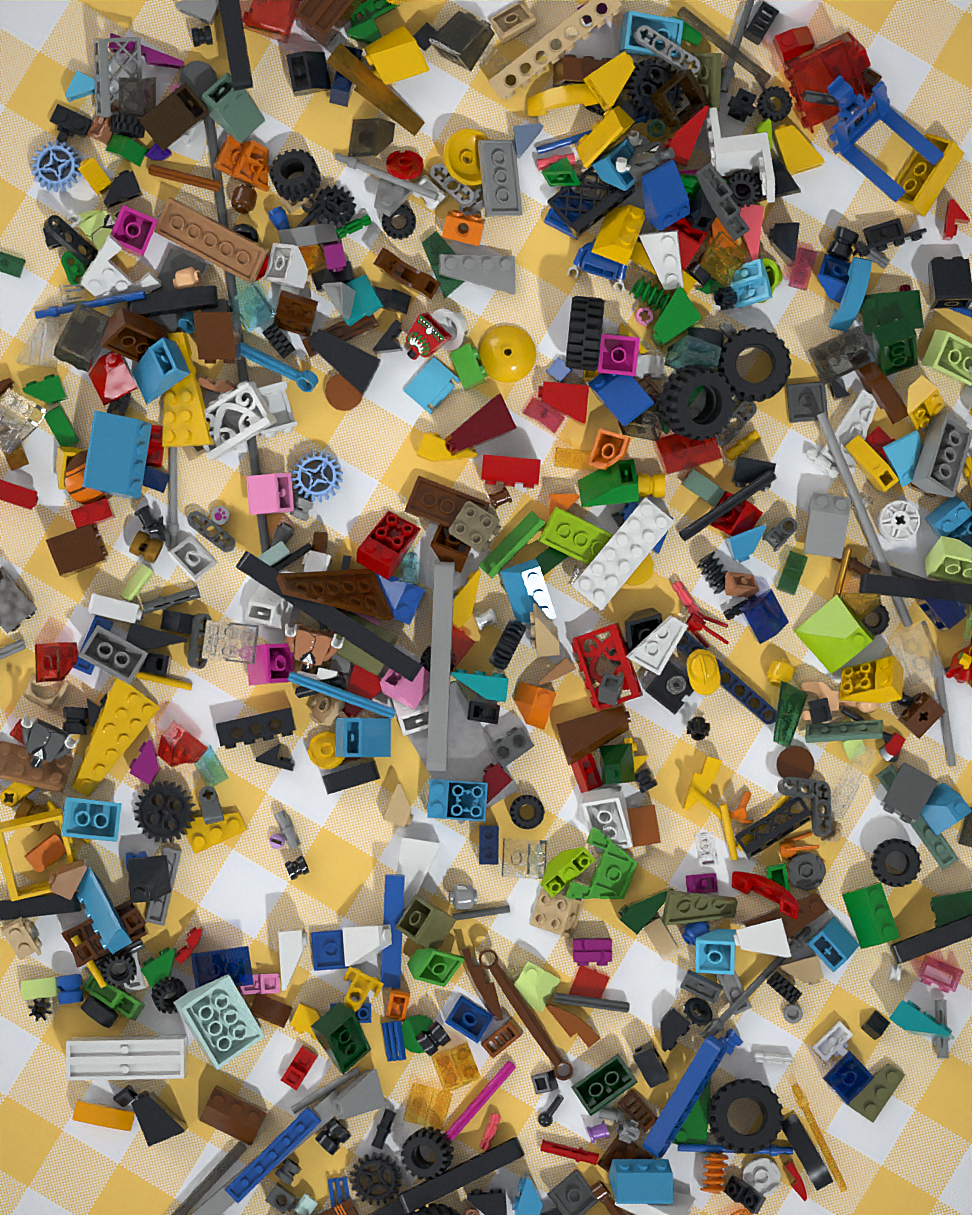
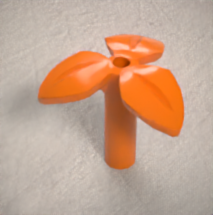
[728,791,753,824]

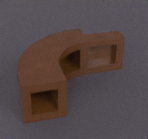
[373,248,441,299]

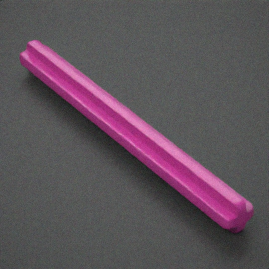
[445,1061,516,1141]

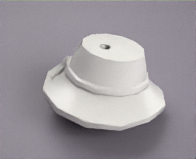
[432,308,467,351]

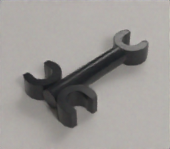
[296,198,323,228]

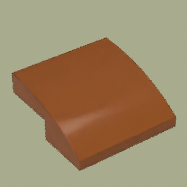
[627,805,661,848]

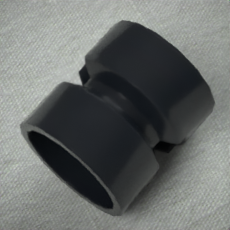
[826,226,859,261]
[687,250,723,286]
[62,707,88,735]
[415,1020,451,1057]
[315,1118,352,1156]

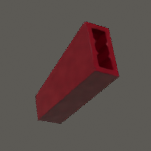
[444,393,517,456]

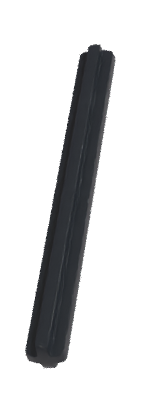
[679,470,777,541]

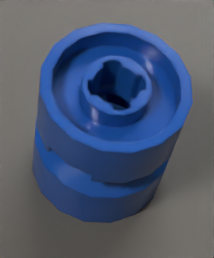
[56,974,84,1004]

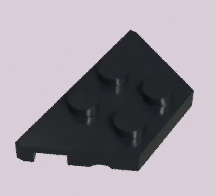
[736,158,801,206]

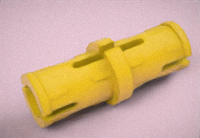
[724,429,761,462]

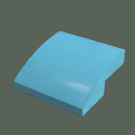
[727,259,773,309]

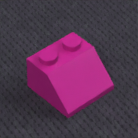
[110,205,158,258]

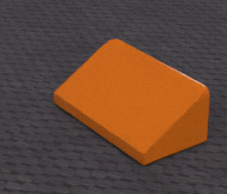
[24,832,66,873]

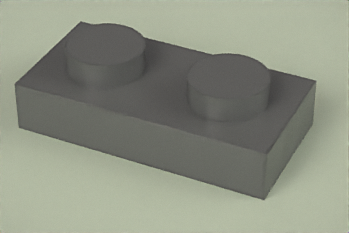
[680,970,723,1004]

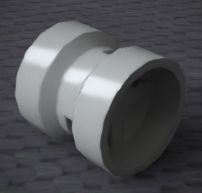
[290,497,314,522]

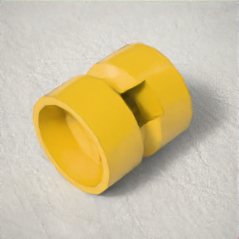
[637,473,665,498]

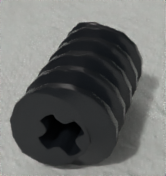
[696,551,728,595]

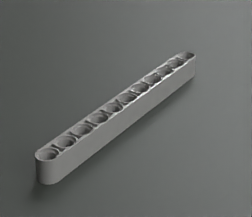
[427,561,455,772]
[190,1089,340,1215]

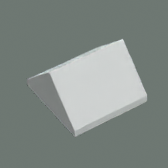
[167,535,217,583]

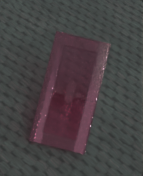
[523,397,565,434]

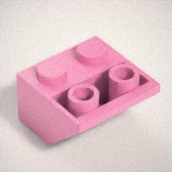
[246,473,294,515]
[380,660,430,710]

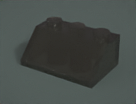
[804,326,876,385]

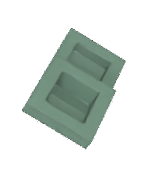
[681,469,726,507]

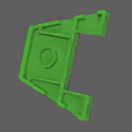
[565,826,638,899]

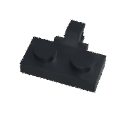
[49,104,93,143]

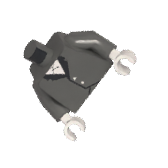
[616,131,675,182]
[21,714,79,768]

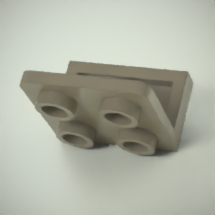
[449,501,502,554]

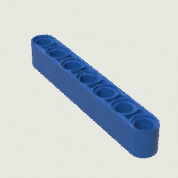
[643,1035,728,1159]

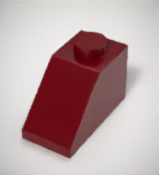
[483,763,512,804]

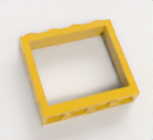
[0,808,78,901]

